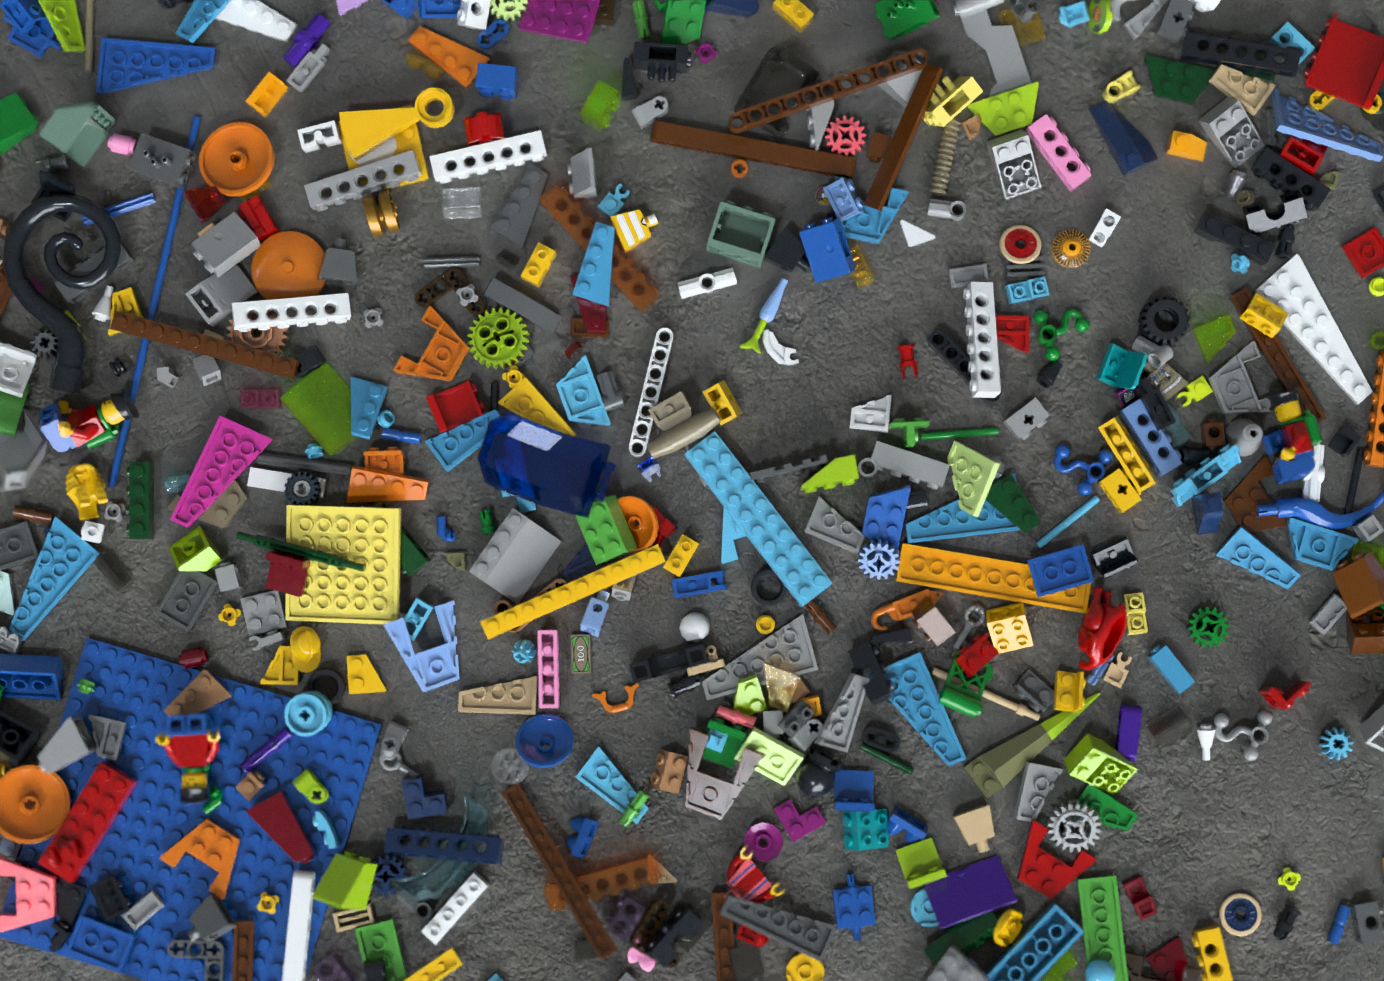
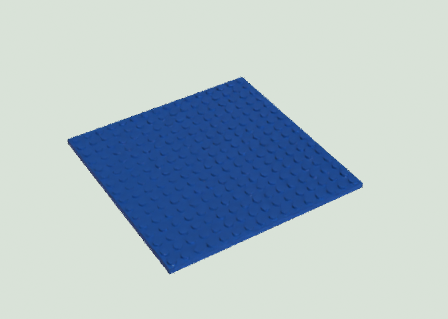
[0,638,382,981]

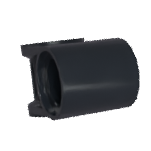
[295,345,327,378]
[363,959,386,981]

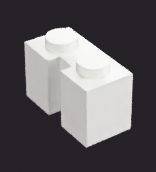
[297,120,342,153]

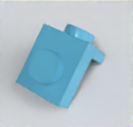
[1059,1,1091,27]

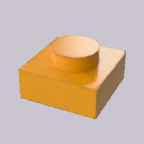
[799,695,822,717]

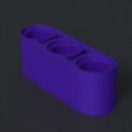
[1115,704,1142,762]

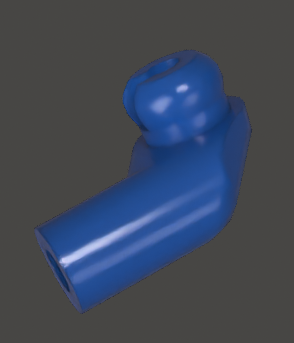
[436,517,456,542]

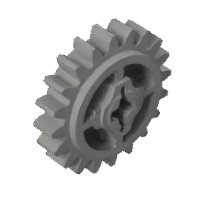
[1047,800,1102,852]

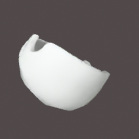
[679,612,710,642]

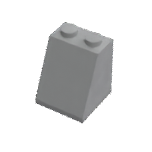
[878,51,940,108]
[38,716,96,774]

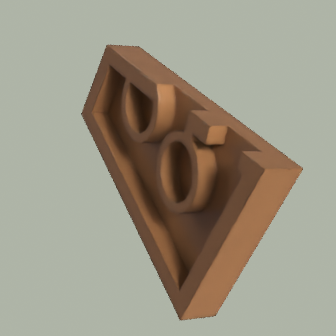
[164,669,233,716]

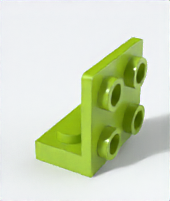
[896,838,947,889]

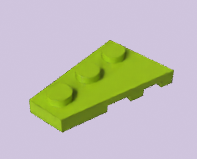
[38,0,85,52]

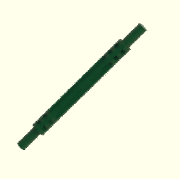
[236,531,366,572]

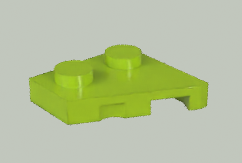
[733,674,767,715]

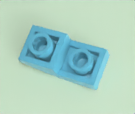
[1005,277,1050,305]
[313,810,339,849]

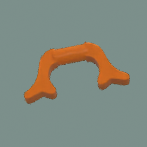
[592,683,639,713]

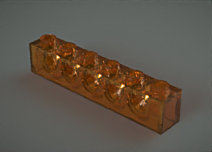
[543,854,662,912]

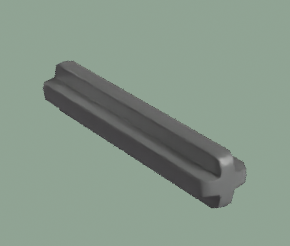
[424,256,480,269]

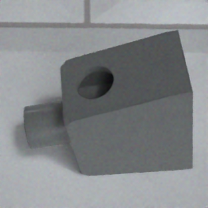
[317,238,357,285]
[187,895,237,941]

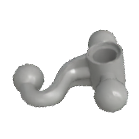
[1214,710,1273,761]

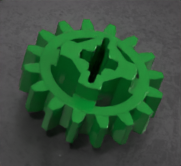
[1186,607,1230,648]

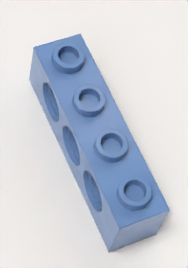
[1119,399,1182,477]

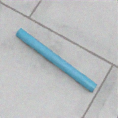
[1036,495,1100,549]

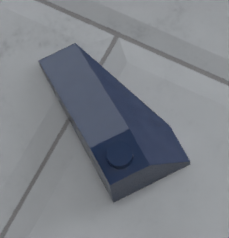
[1089,100,1158,176]

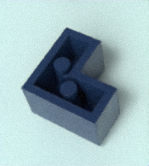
[402,774,449,819]

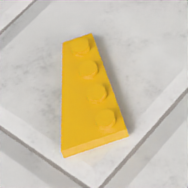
[498,377,577,447]

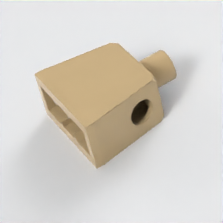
[952,804,995,853]

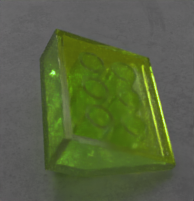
[280,363,358,458]

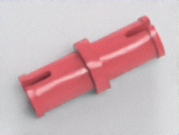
[716,705,756,729]

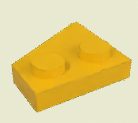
[108,287,143,336]
[260,646,299,685]
[347,654,387,694]

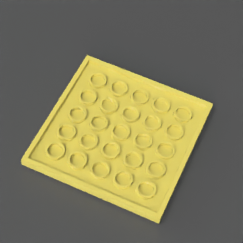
[285,505,401,624]

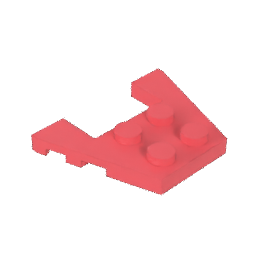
[0,857,56,932]

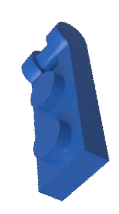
[672,570,728,599]

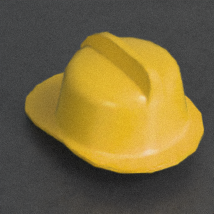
[290,626,321,673]

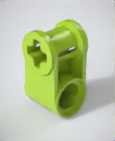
[292,768,329,804]

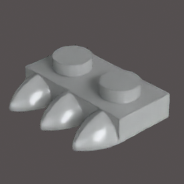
[0,626,23,654]

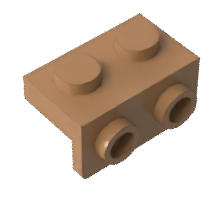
[650,749,689,794]

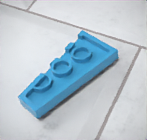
[1215,526,1301,589]

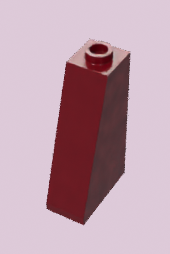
[247,791,317,864]

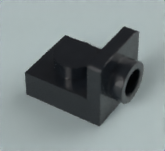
[48,920,74,953]

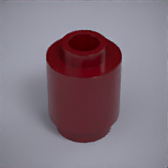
[179,646,209,669]

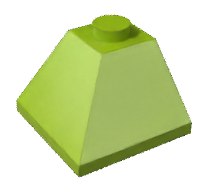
[168,525,222,571]

